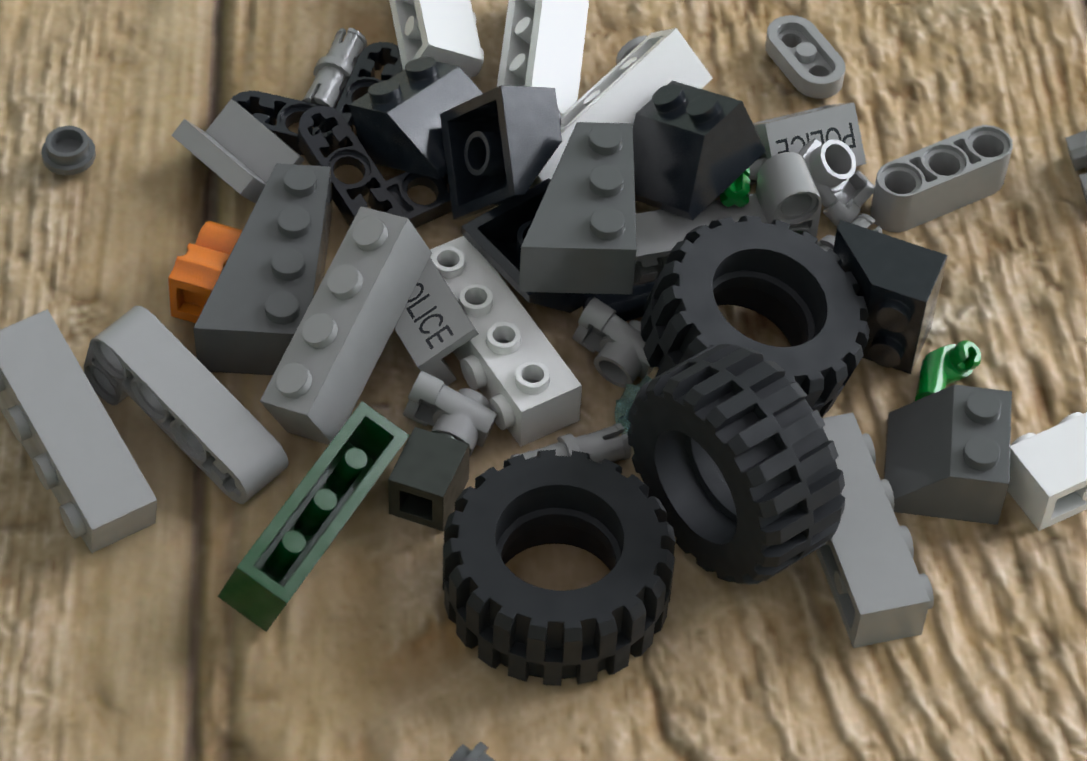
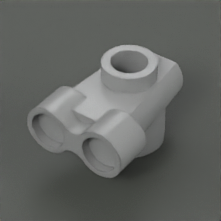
[798,138,875,226]
[572,297,654,388]
[403,371,498,457]

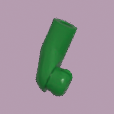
[915,340,981,401]

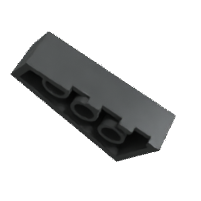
[193,163,333,375]

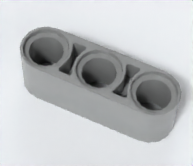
[870,125,1013,232]

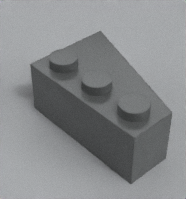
[519,122,637,294]

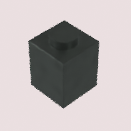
[388,427,470,531]

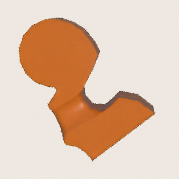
[168,221,243,323]

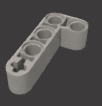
[633,152,822,285]
[84,306,289,504]

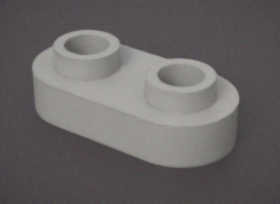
[765,15,846,98]

